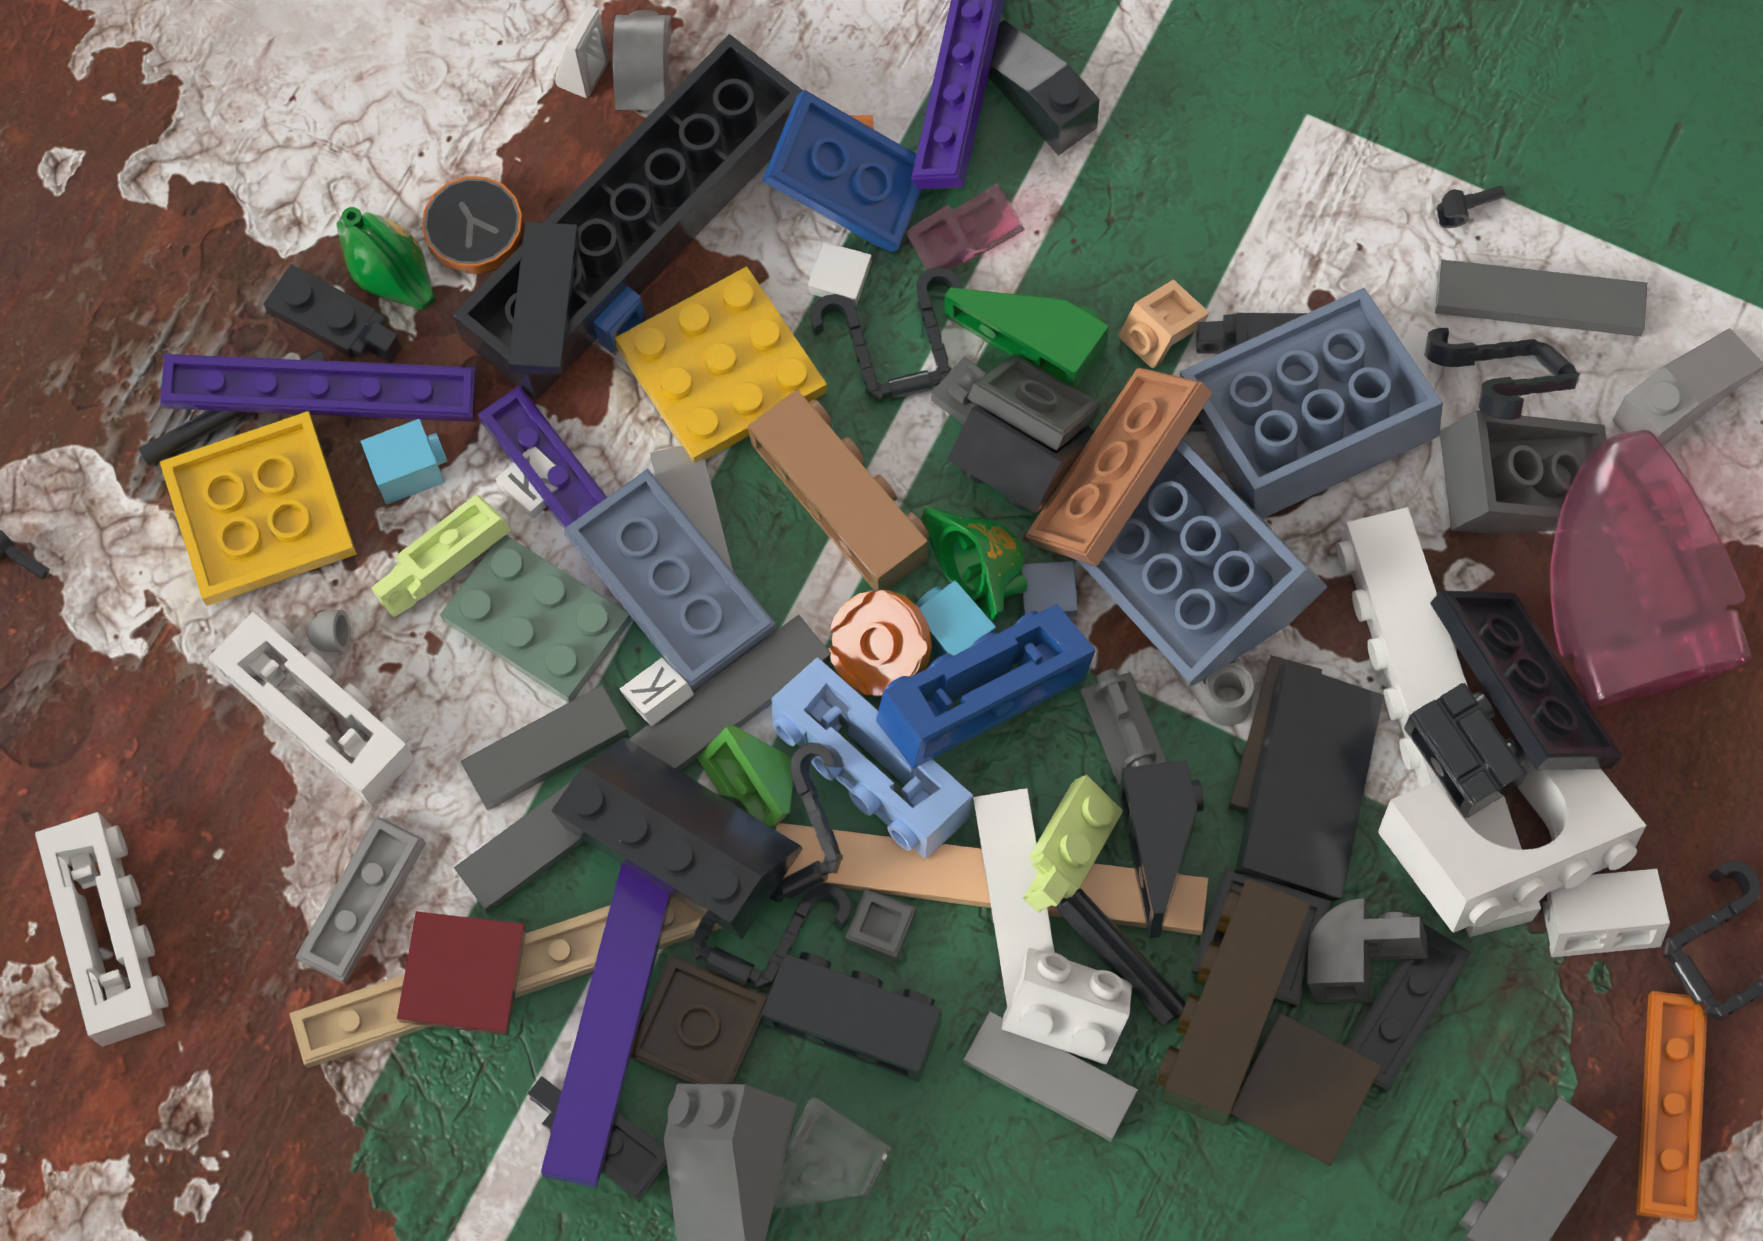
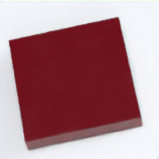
[397,911,526,1036]

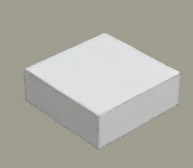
[807,242,872,307]

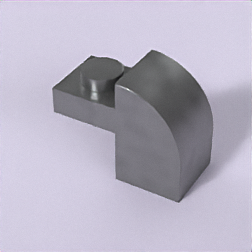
[613,10,672,110]
[1307,898,1427,1003]

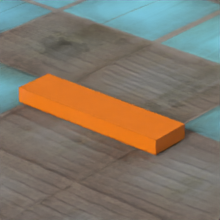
[1636,991,1707,1222]

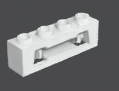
[208,612,415,806]
[35,812,169,1047]

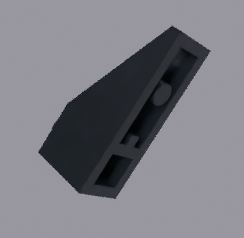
[988,20,1100,156]
[1119,760,1204,938]

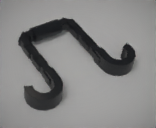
[810,267,962,402]
[1424,328,1580,420]
[718,742,844,902]
[1664,861,1763,1021]
[690,883,850,989]

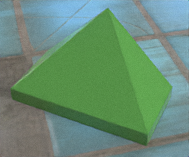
[697,725,793,829]

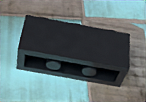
[761,952,942,1082]

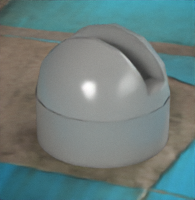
[307,610,351,652]

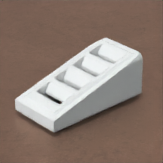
[555,5,610,99]

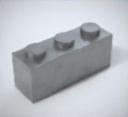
[1459,1097,1617,1241]

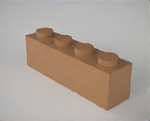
[748,389,930,591]

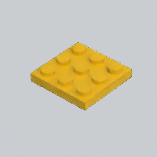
[615,266,827,463]
[160,411,357,606]

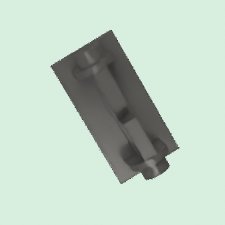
[1080,669,1167,787]

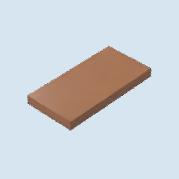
[1025,368,1213,566]

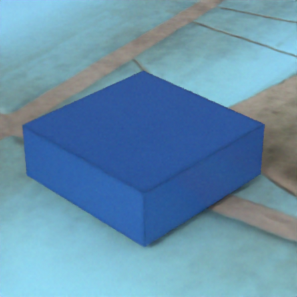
[593,286,646,353]

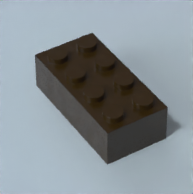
[1156,878,1311,1126]

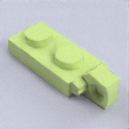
[371,495,511,617]
[1023,775,1123,913]

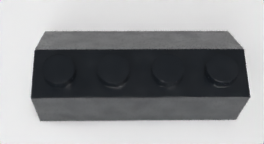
[551,738,803,939]

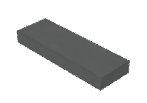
[460,685,629,811]

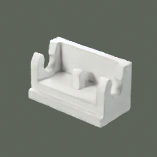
[1543,869,1670,957]

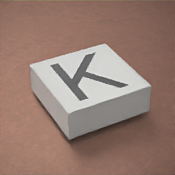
[496,447,559,519]
[620,658,694,727]

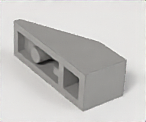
[1612,328,1763,458]

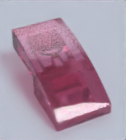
[906,183,1025,270]

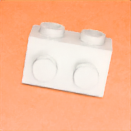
[1002,948,1132,1065]

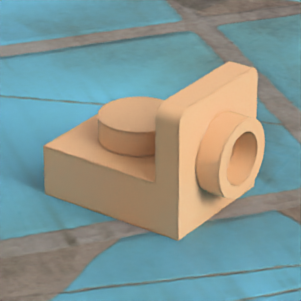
[1119,279,1210,368]

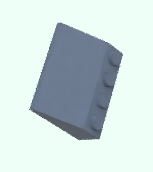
[1180,288,1443,519]
[1078,438,1327,686]

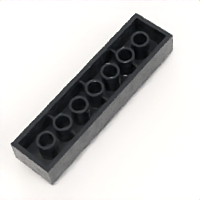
[453,34,803,401]

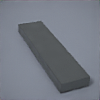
[1435,259,1648,337]

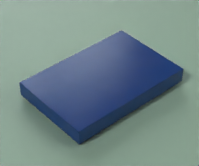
[762,90,922,253]

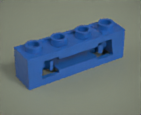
[876,604,1095,769]

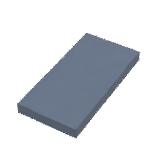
[564,468,776,692]

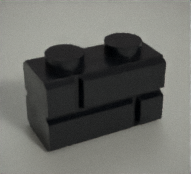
[1404,683,1527,818]

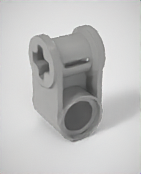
[1165,657,1254,726]

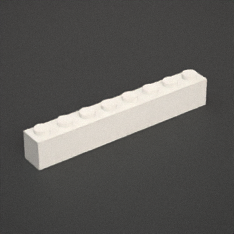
[1336,507,1541,937]

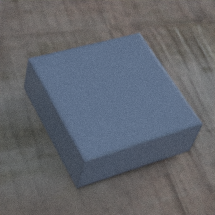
[1020,561,1078,617]

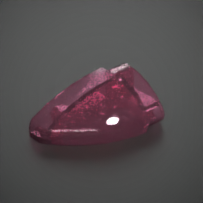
[1550,430,1754,707]

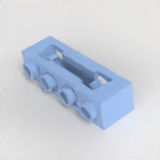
[771,657,973,859]

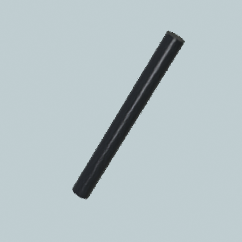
[138,349,327,466]

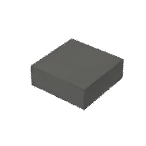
[845,889,917,962]

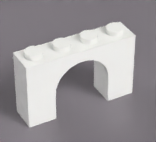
[1378,750,1646,933]

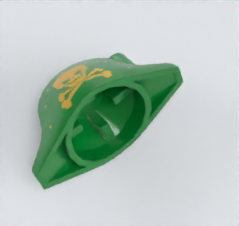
[336,207,436,311]
[920,507,1028,623]

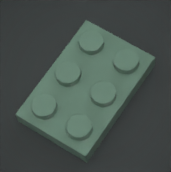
[440,535,632,703]

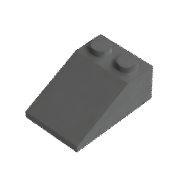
[1439,410,1618,535]
[664,1084,797,1241]

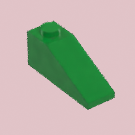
[945,287,1109,389]

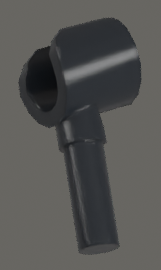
[1437,186,1505,228]
[0,530,50,579]

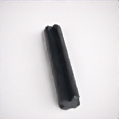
[1057,888,1186,1025]

